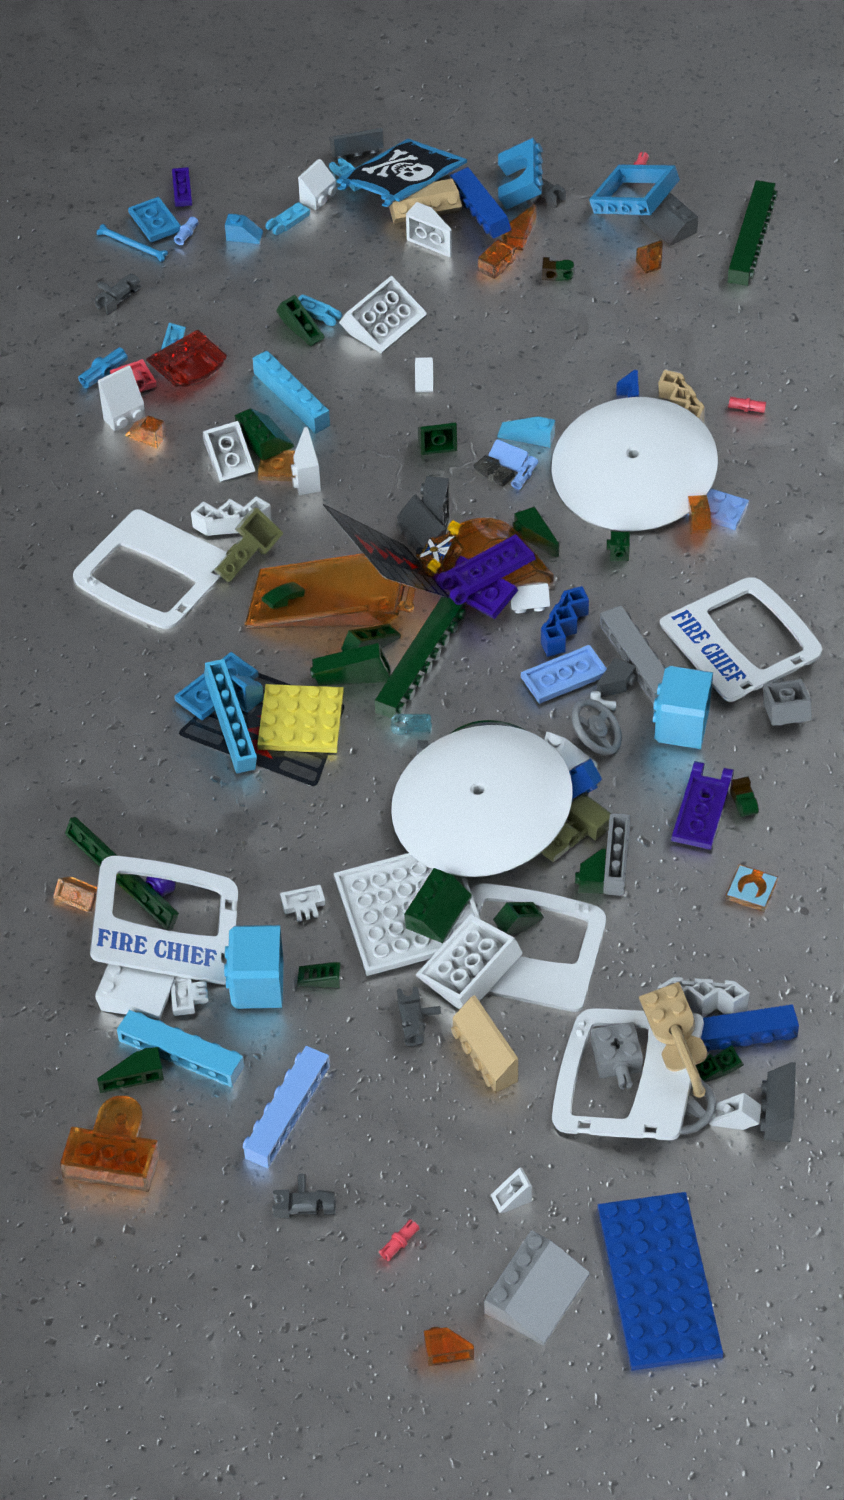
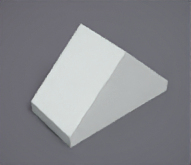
[491,1167,532,1213]

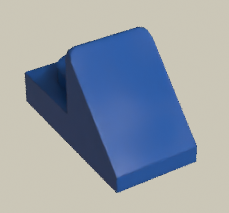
[616,370,639,398]

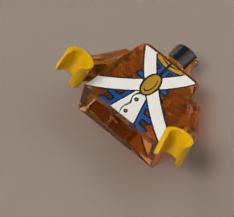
[416,520,464,577]

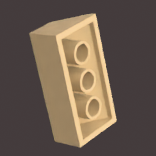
[389,179,462,224]
[451,995,518,1093]

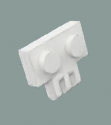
[280,885,325,922]
[171,976,209,1016]

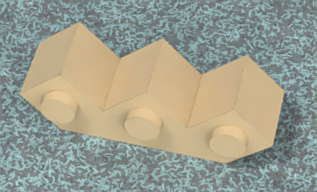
[658,370,705,423]

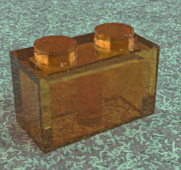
[478,239,516,279]

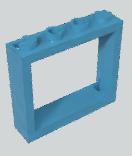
[589,165,680,215]

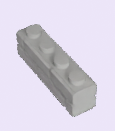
[603,814,630,896]

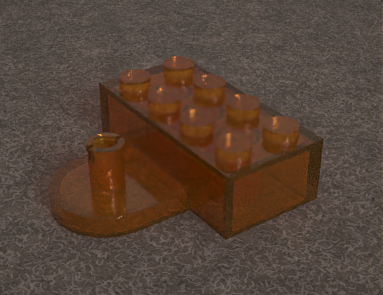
[60,1096,160,1192]

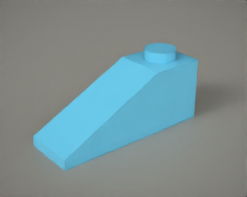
[497,416,555,448]

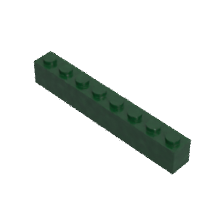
[727,180,778,286]
[374,595,466,721]

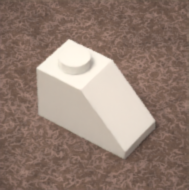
[709,1093,761,1130]

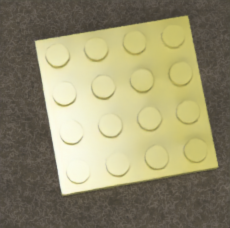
[257,684,344,753]

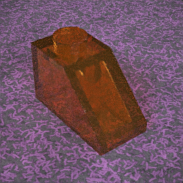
[636,240,663,274]
[126,415,166,448]
[688,495,712,534]
[424,1327,474,1366]

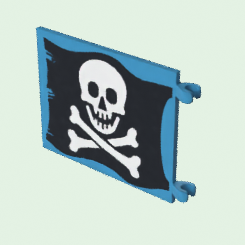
[337,139,467,207]

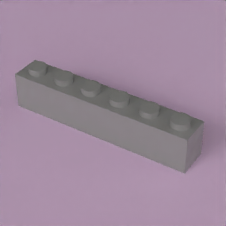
[600,605,666,705]

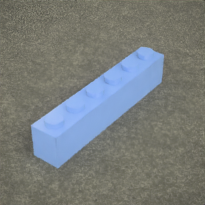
[243,1046,330,1168]

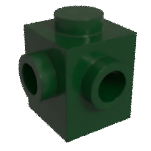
[606,531,630,561]

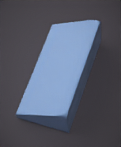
[487,439,528,472]

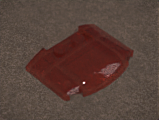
[146,330,227,387]

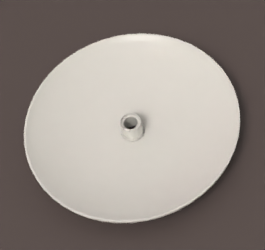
[552,397,718,532]
[391,725,573,877]

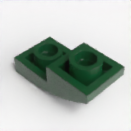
[261,582,305,609]
[696,1045,744,1082]

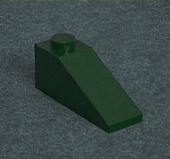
[276,295,325,346]
[512,506,559,558]
[341,624,401,651]
[97,1047,164,1093]

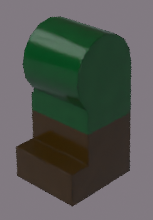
[542,257,574,281]
[730,776,759,817]

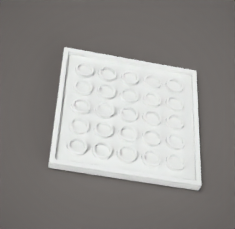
[334,853,481,976]

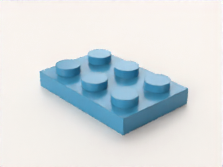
[128,197,181,242]

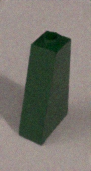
[310,643,391,686]

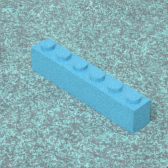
[253,351,330,434]
[204,659,257,774]
[117,1010,244,1087]

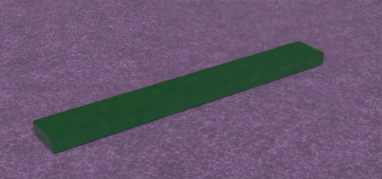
[65,816,179,931]

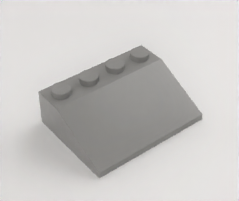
[484,1230,590,1345]

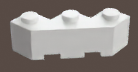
[191,496,272,536]
[658,977,749,1018]

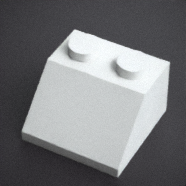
[298,159,337,211]
[509,582,550,613]

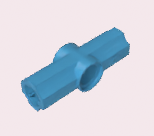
[78,347,128,389]

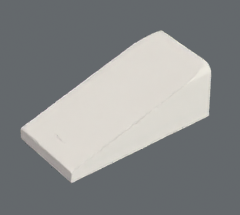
[415,357,433,392]

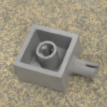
[763,678,812,726]
[591,1022,643,1089]

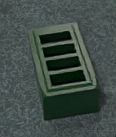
[297,962,341,988]

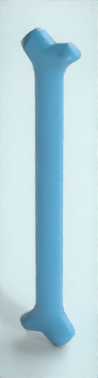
[96,224,168,262]

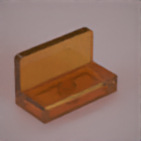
[53,876,97,913]

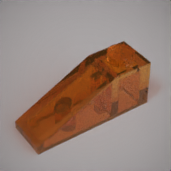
[501,204,537,251]

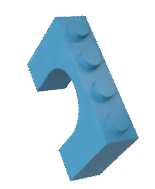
[498,138,543,209]

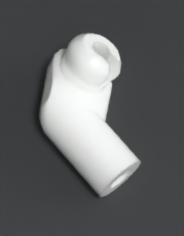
[589,691,616,711]

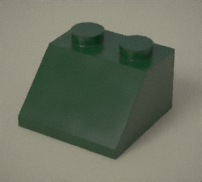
[418,422,457,455]

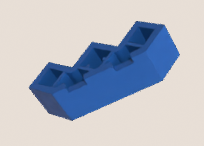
[541,586,589,657]
[569,759,603,802]

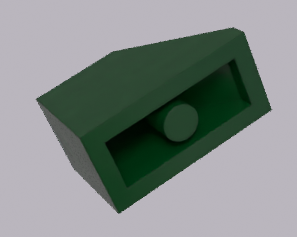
[575,848,606,894]
[493,902,544,935]

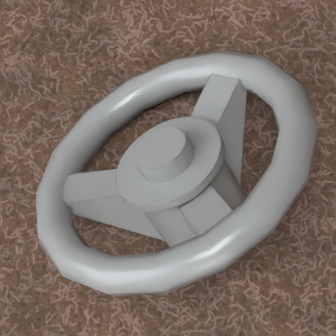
[572,699,622,755]
[680,1080,716,1135]

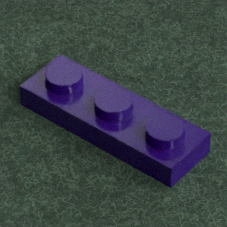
[172,167,192,207]

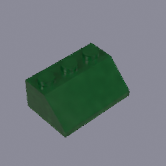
[234,408,294,461]
[404,868,472,943]

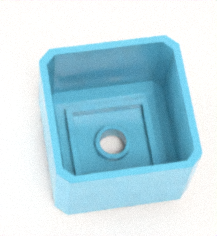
[653,666,713,749]
[224,925,284,1009]

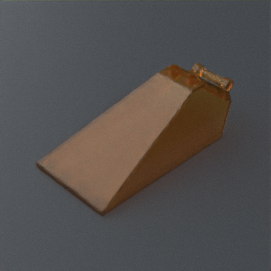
[245,553,416,629]

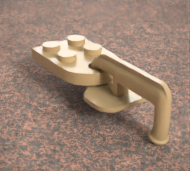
[639,982,707,1098]

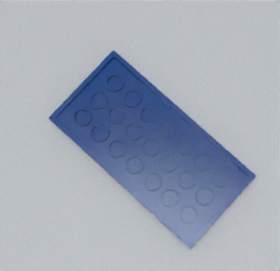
[597,1192,723,1371]

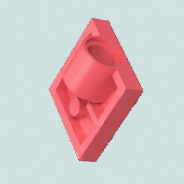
[110,359,157,392]

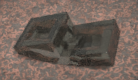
[473,455,515,486]

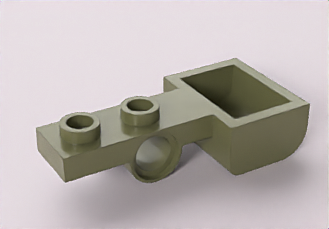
[214,507,283,582]
[541,794,612,862]

